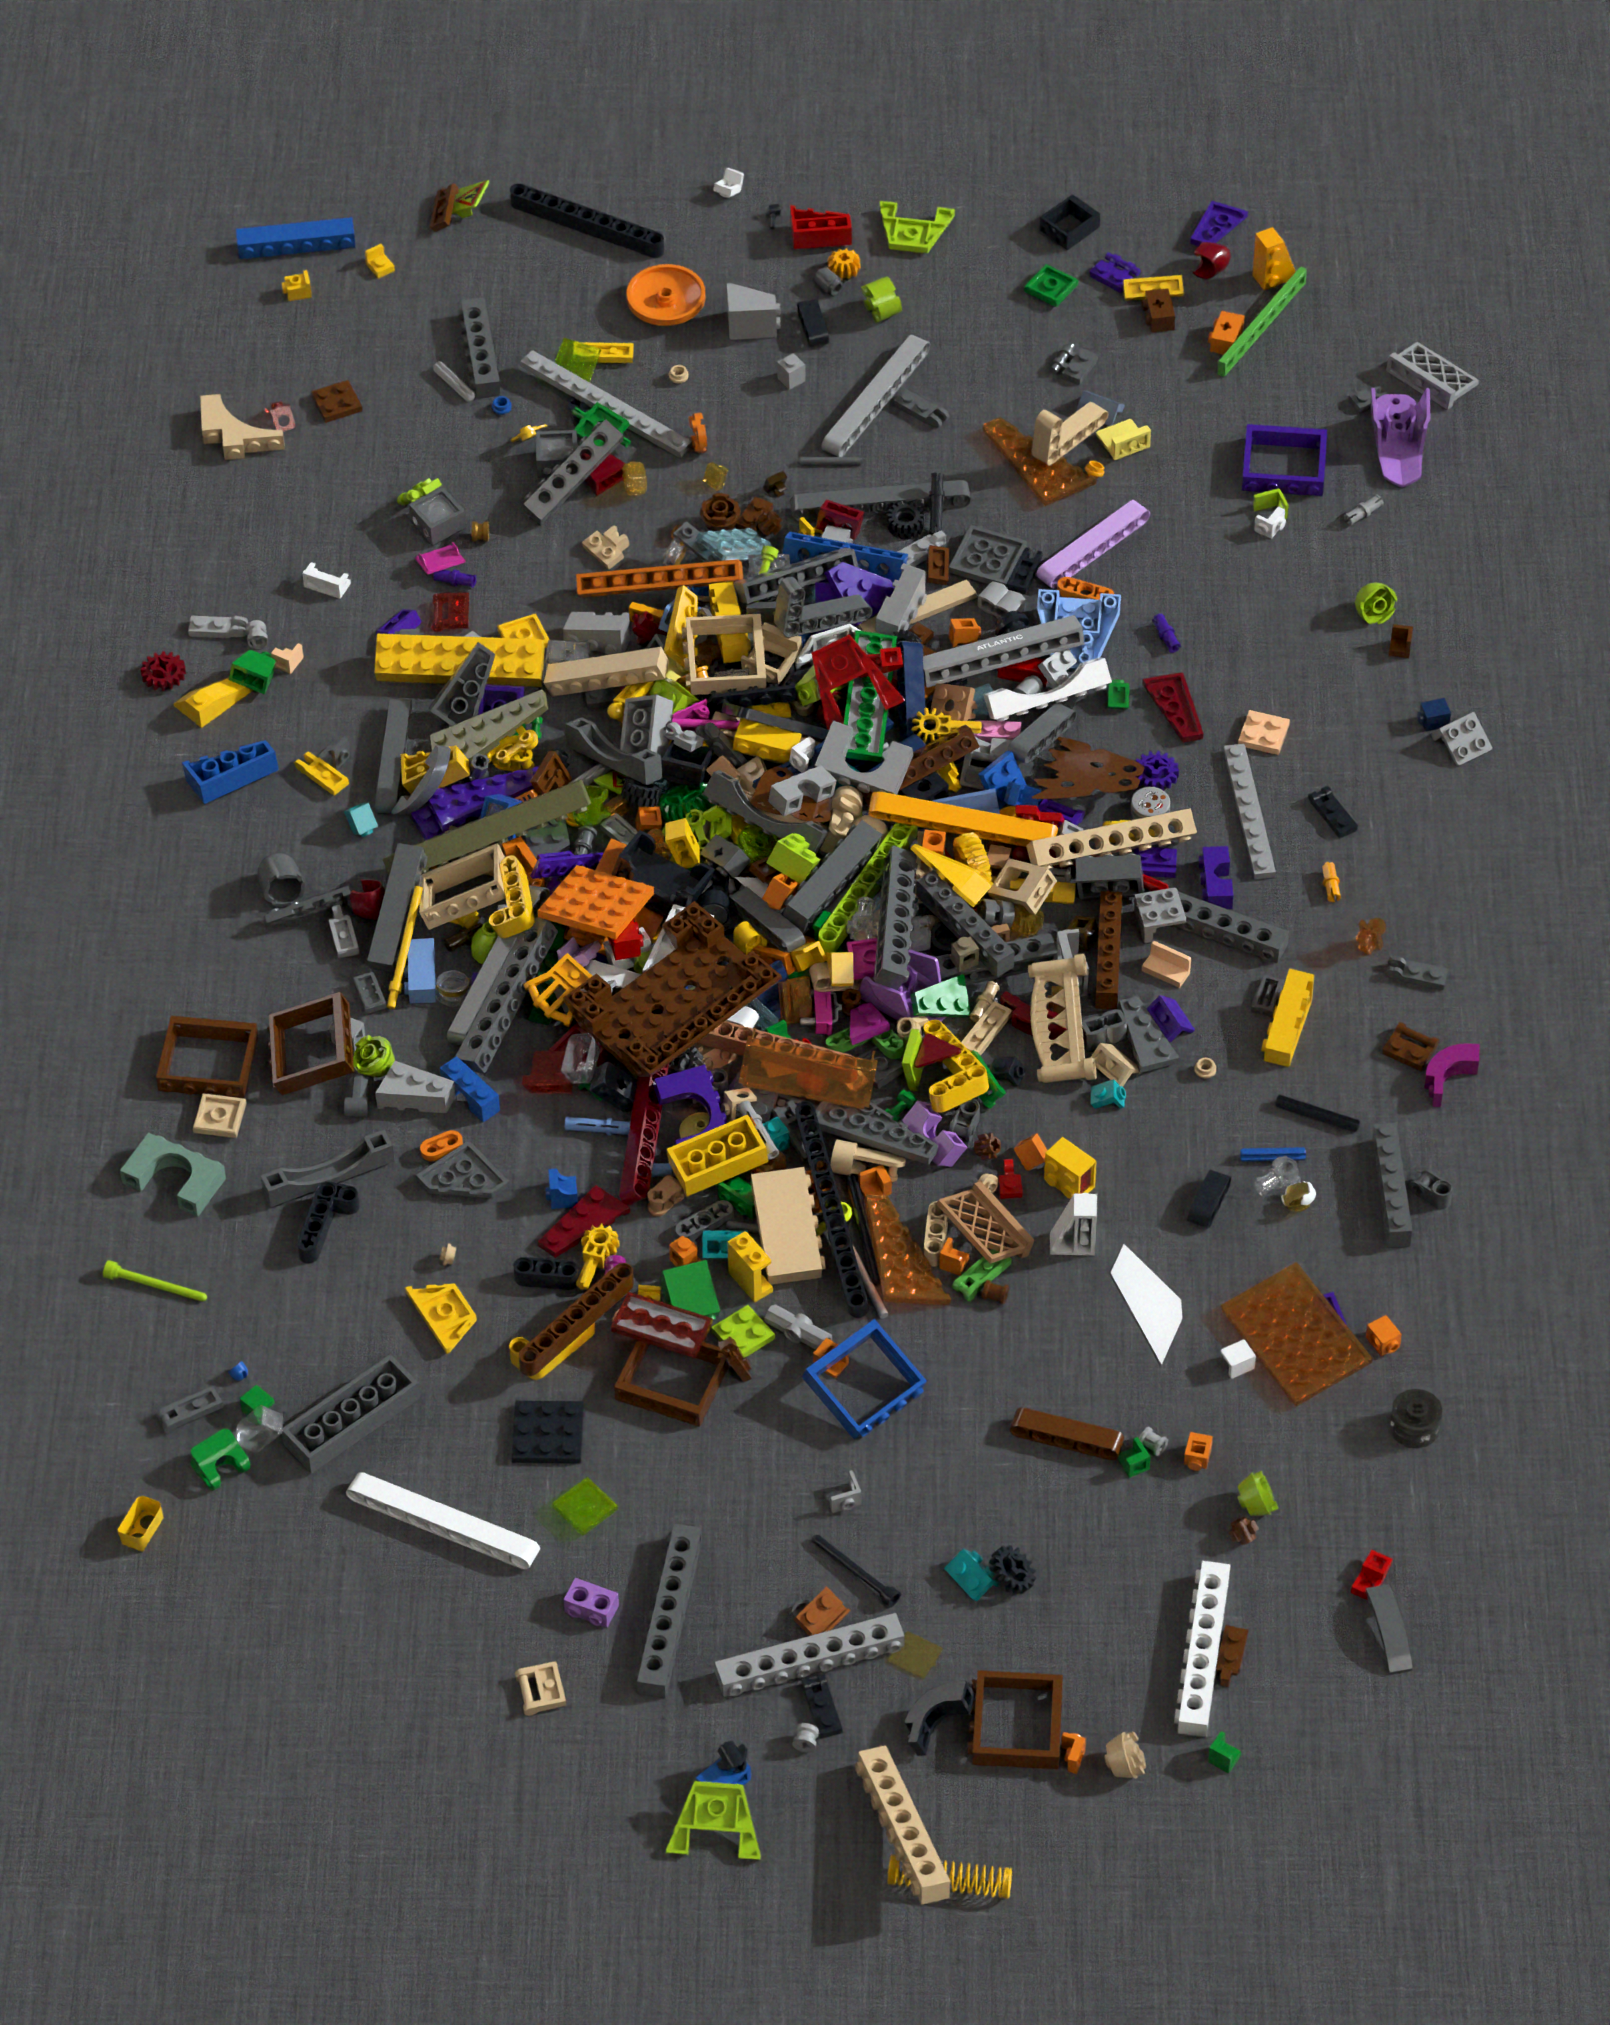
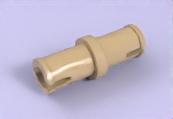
[970,981,999,1023]

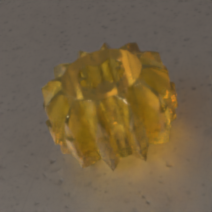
[622,461,647,496]
[1011,903,1044,937]

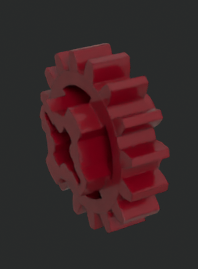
[140,651,186,691]

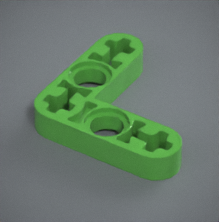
[826,1027,905,1059]

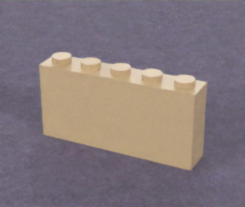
[751,1167,826,1285]

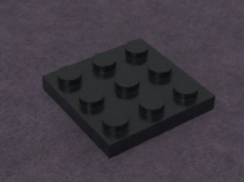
[512,1400,584,1464]

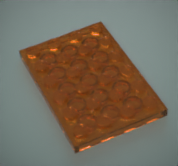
[1221,1262,1373,1407]

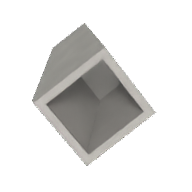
[727,283,780,340]

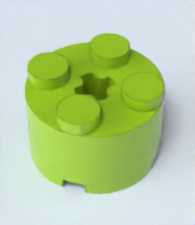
[861,276,902,323]

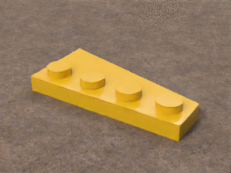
[664,585,698,672]

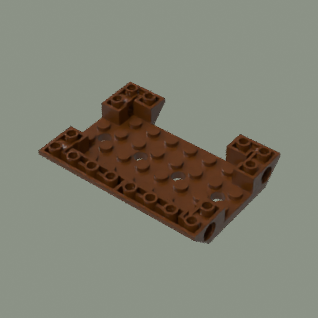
[563,901,782,1077]

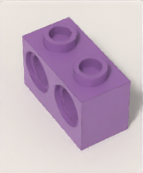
[564,1578,619,1628]

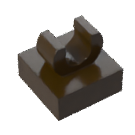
[763,471,787,498]

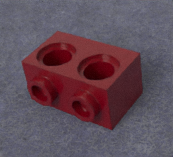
[816,499,864,541]

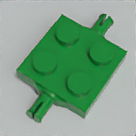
[572,402,631,448]

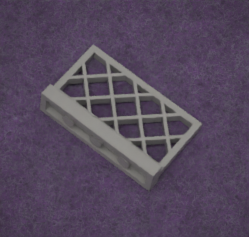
[1386,342,1479,410]

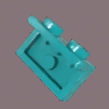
[944,1548,999,1602]

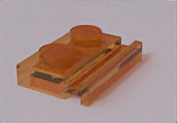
[778,976,813,1025]

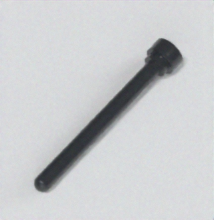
[812,1535,901,1607]

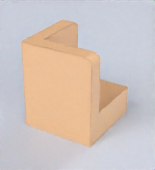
[271,643,304,674]

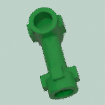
[885,1090,918,1122]

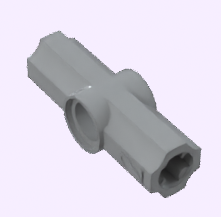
[764,1304,832,1349]

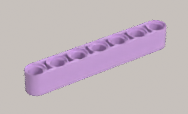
[1036,500,1150,589]

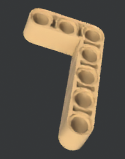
[1032,402,1108,465]

